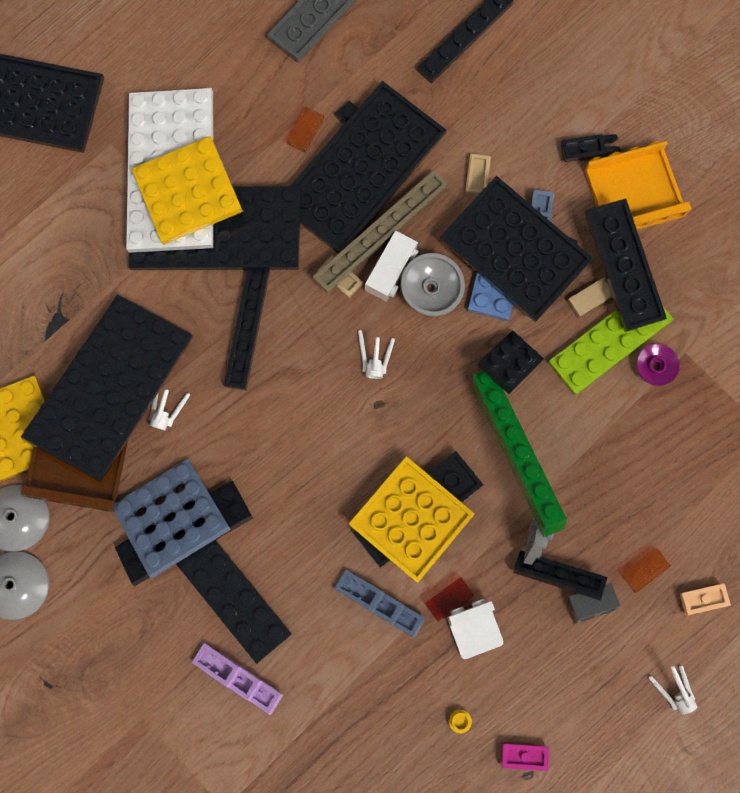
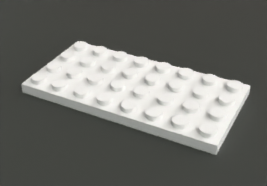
[126,88,213,252]

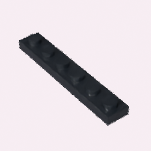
[417,0,514,84]
[224,269,270,391]

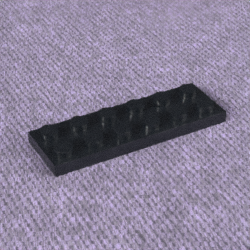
[584,198,667,332]
[353,451,484,568]
[115,480,254,587]
[176,540,292,664]

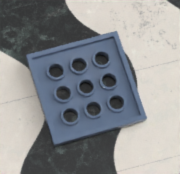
[114,459,231,579]

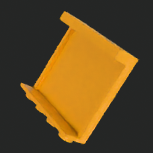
[584,141,692,230]

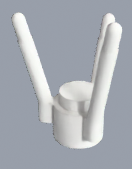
[358,330,395,379]
[148,389,190,431]
[648,665,697,715]

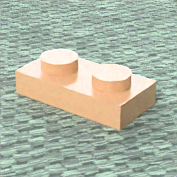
[679,583,731,615]

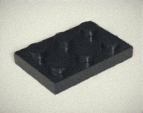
[477,330,544,394]

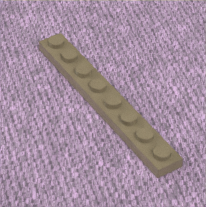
[313,170,449,294]

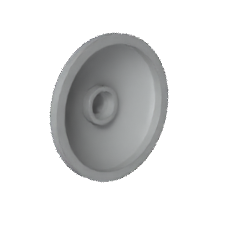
[401,253,465,317]
[0,485,50,552]
[0,551,49,620]

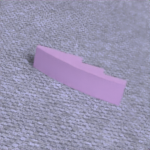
[191,643,283,715]

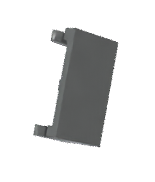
[568,583,621,624]

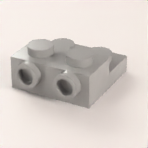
[523,518,554,565]

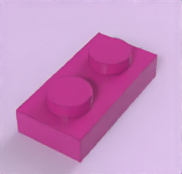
[501,743,549,771]

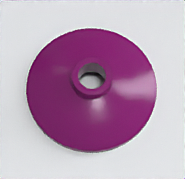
[636,344,680,386]

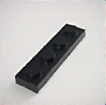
[513,550,608,601]

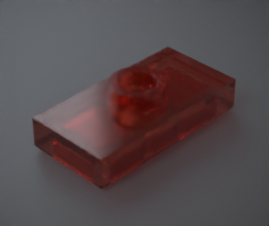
[425,577,474,622]

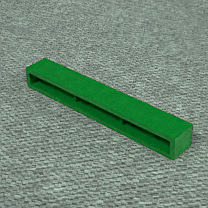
[472,371,567,537]

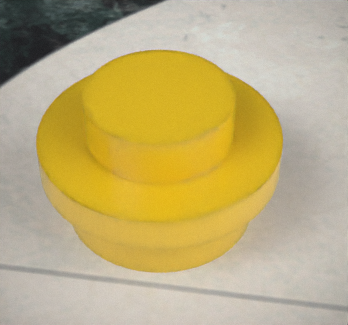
[449,709,472,733]

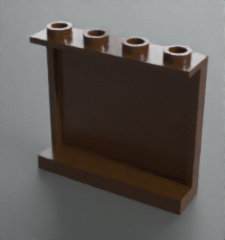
[21,439,129,512]

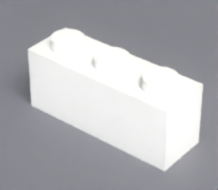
[365,231,419,302]

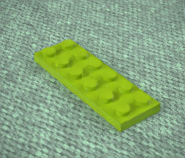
[548,307,674,396]

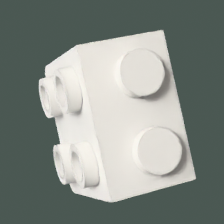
[446,599,503,659]

